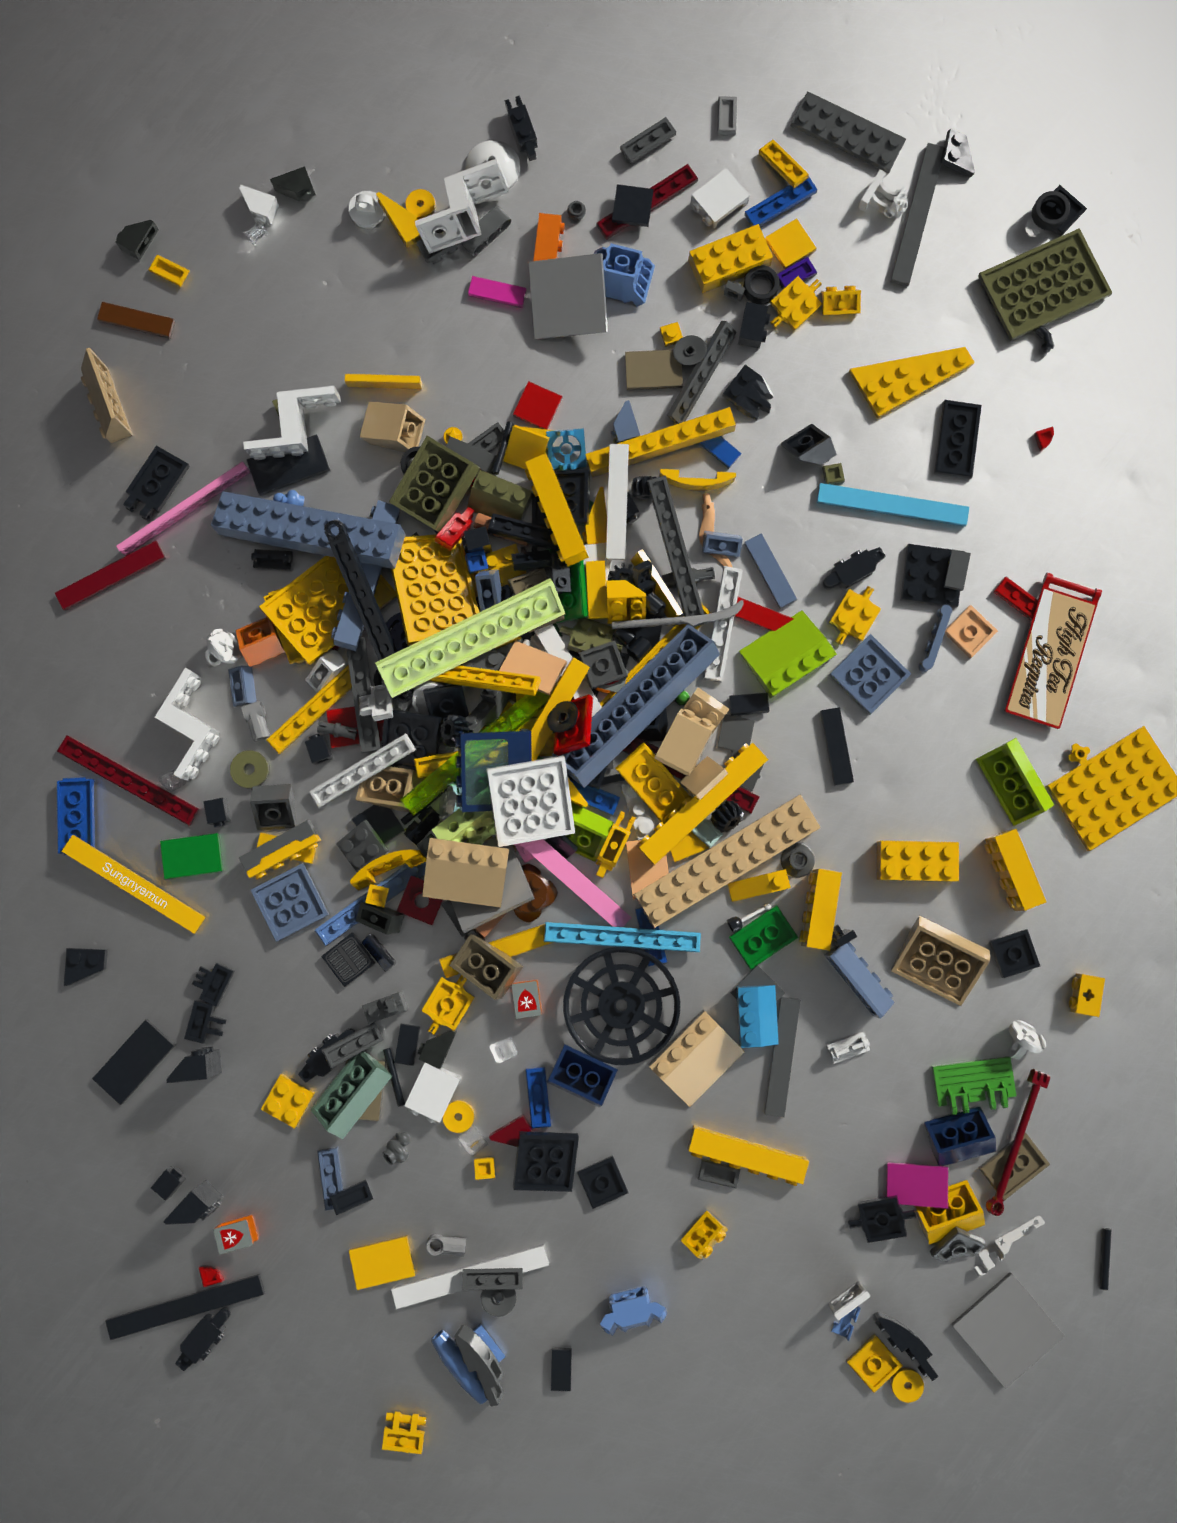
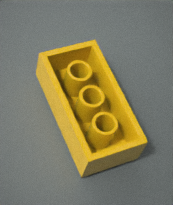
[688,224,773,293]
[984,829,1046,911]
[877,841,959,882]
[799,869,842,951]

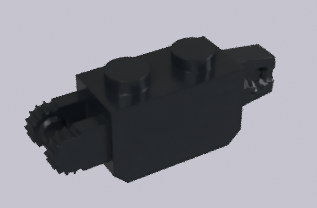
[504,96,538,161]
[822,547,886,590]
[298,1028,356,1083]
[175,1307,231,1371]

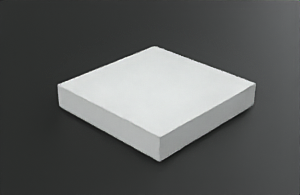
[828,1281,871,1321]

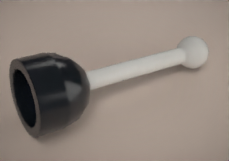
[727,903,771,934]

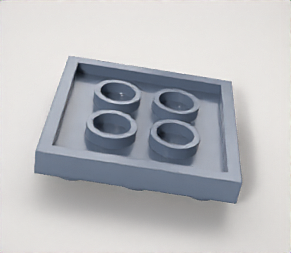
[829,634,911,715]
[251,863,329,942]

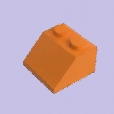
[236,617,285,667]

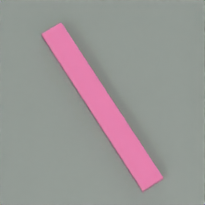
[116,461,250,556]
[519,839,632,927]

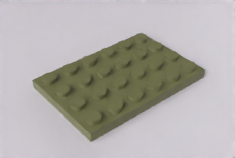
[978,228,1113,341]

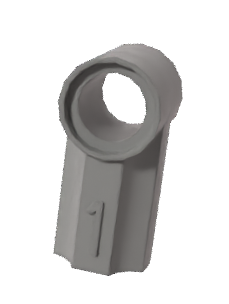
[241,701,270,741]
[426,1234,466,1257]

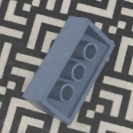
[824,942,895,1019]

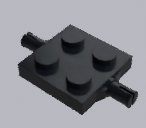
[848,1195,917,1243]

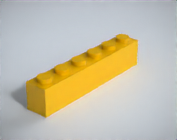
[525,453,589,566]
[687,1125,809,1186]

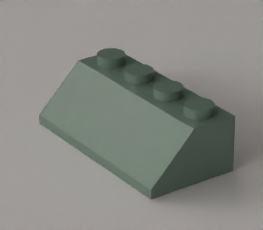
[311,1051,392,1139]

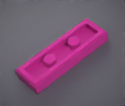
[468,276,527,308]

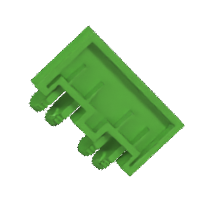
[932,1056,1016,1115]

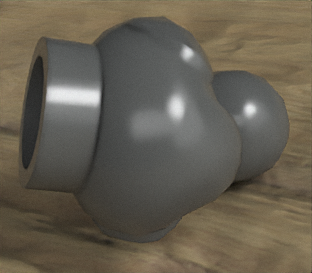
[382,1133,410,1165]

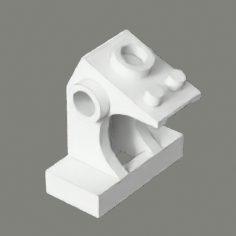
[858,170,908,219]

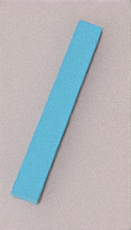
[817,483,969,526]
[544,922,701,952]

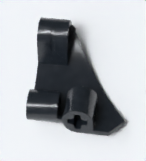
[613,592,666,663]

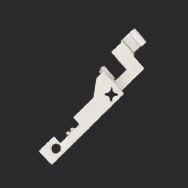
[973,1215,1046,1277]

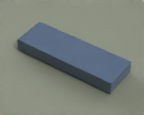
[317,1147,343,1211]

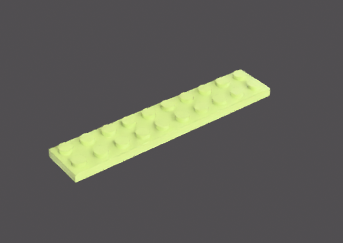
[375,579,565,698]

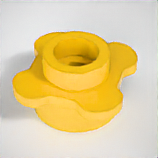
[1068,743,1090,765]

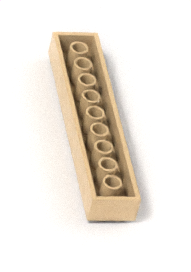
[633,794,821,928]

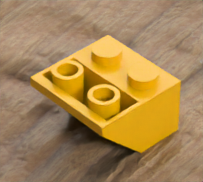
[606,580,646,624]

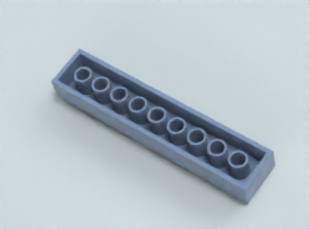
[211,491,406,569]
[552,624,720,788]

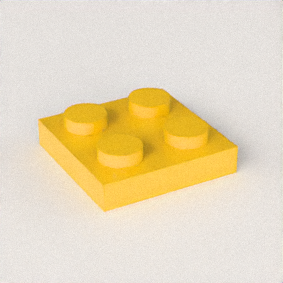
[261,1074,315,1129]

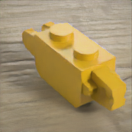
[596,811,636,878]

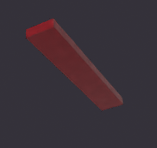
[596,164,698,240]
[55,541,166,610]

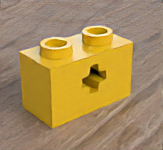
[1069,973,1105,1017]

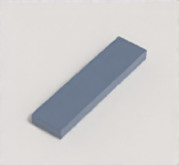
[744,533,797,609]

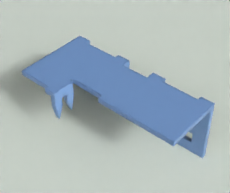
[831,1306,861,1341]

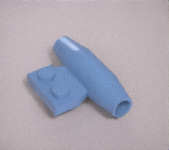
[431,1323,505,1404]

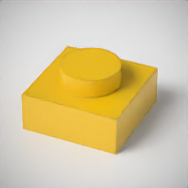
[660,322,683,347]
[365,884,390,907]
[474,1157,495,1180]

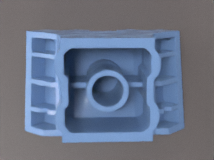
[594,243,655,306]
[600,1286,667,1336]

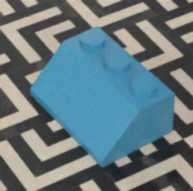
[736,985,779,1048]

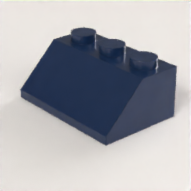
[547,1044,618,1107]
[924,1107,996,1166]

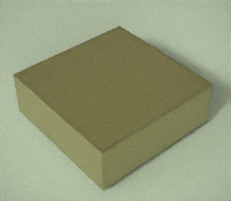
[822,463,845,485]

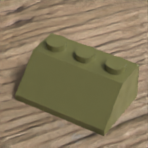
[466,470,533,521]

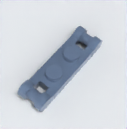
[918,605,952,672]

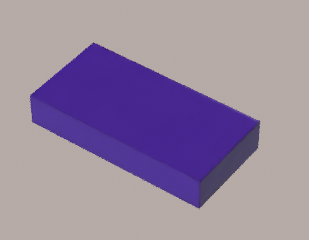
[777,257,817,289]

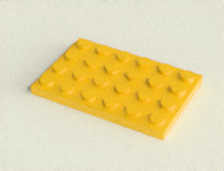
[391,534,479,645]
[259,556,397,665]
[1046,726,1177,851]

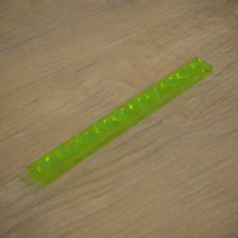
[400,683,557,816]

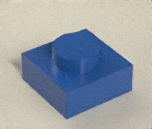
[465,550,489,574]

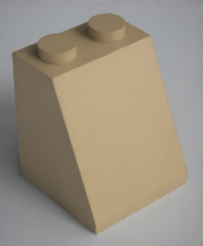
[360,401,426,452]
[654,708,716,776]

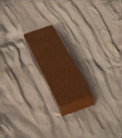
[97,302,175,339]

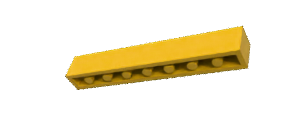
[585,407,736,478]
[639,743,769,865]

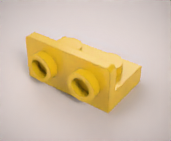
[821,286,861,315]
[681,1210,728,1259]

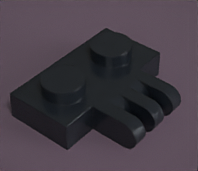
[192,963,235,1007]

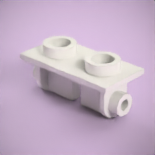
[827,1032,870,1064]

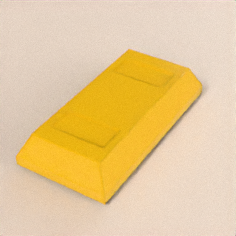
[148,255,190,287]

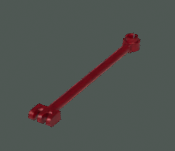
[986,1069,1050,1216]

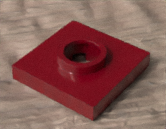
[396,875,443,925]

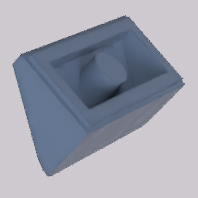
[702,531,743,557]
[228,665,257,707]

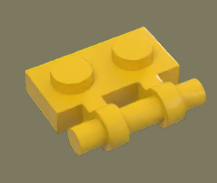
[382,1411,427,1454]

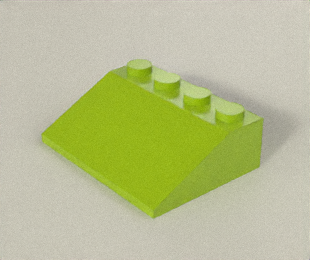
[739,610,837,699]

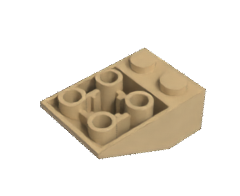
[666,688,729,735]

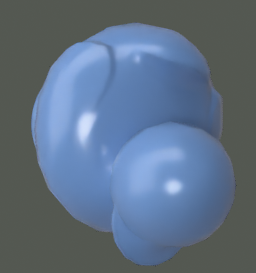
[273,490,304,506]

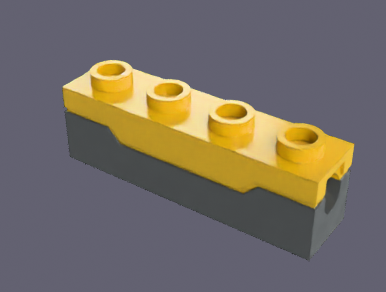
[239,820,321,880]

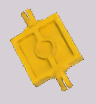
[770,276,822,330]
[829,586,881,645]
[421,975,475,1035]

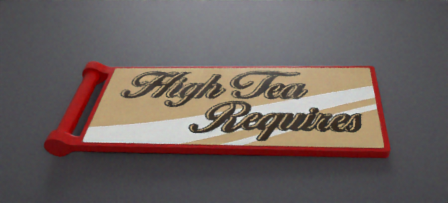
[1004,572,1102,729]

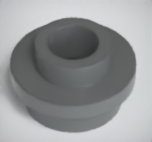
[567,201,586,220]

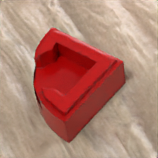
[1034,426,1054,451]
[199,1266,224,1287]

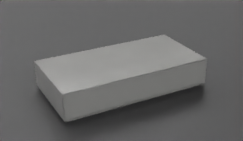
[717,96,737,135]

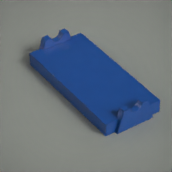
[57,777,95,855]

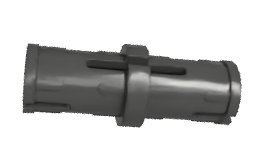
[317,721,358,740]

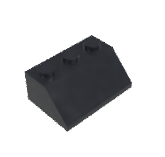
[166,1046,221,1083]
[163,1180,223,1225]

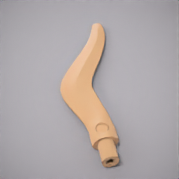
[699,493,732,567]

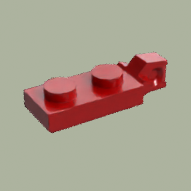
[435,507,475,551]

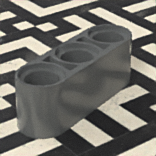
[461,206,511,256]

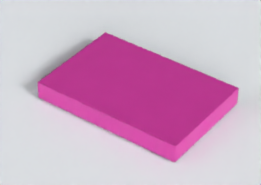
[887,1162,949,1209]

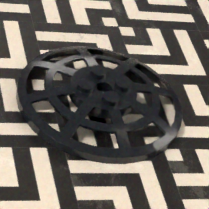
[563,947,680,1065]

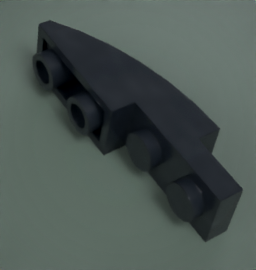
[874,1312,939,1381]

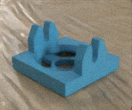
[546,428,587,470]

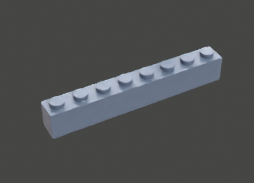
[331,500,400,651]

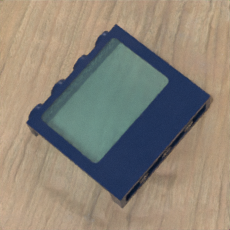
[455,729,532,812]

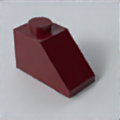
[489,1114,534,1147]

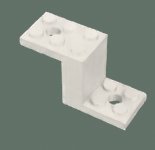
[415,159,509,254]
[243,386,341,460]
[155,668,220,781]

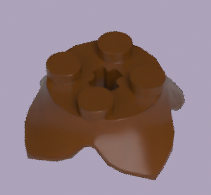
[513,863,558,923]

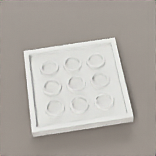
[486,756,575,847]

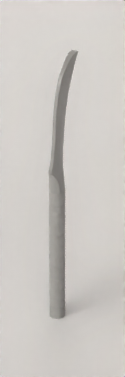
[612,600,743,629]

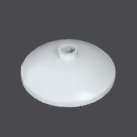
[465,140,520,189]

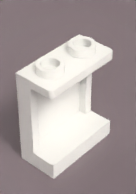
[690,168,750,230]
[404,1063,462,1124]

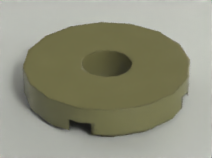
[230,750,269,789]

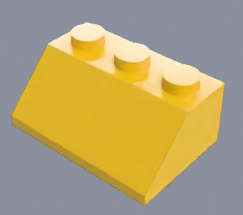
[914,1180,985,1245]

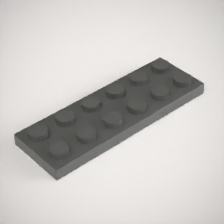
[790,91,906,173]

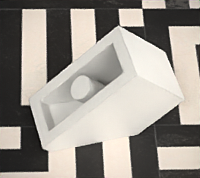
[239,185,279,225]
[305,650,347,693]

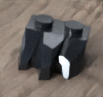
[722,365,773,420]

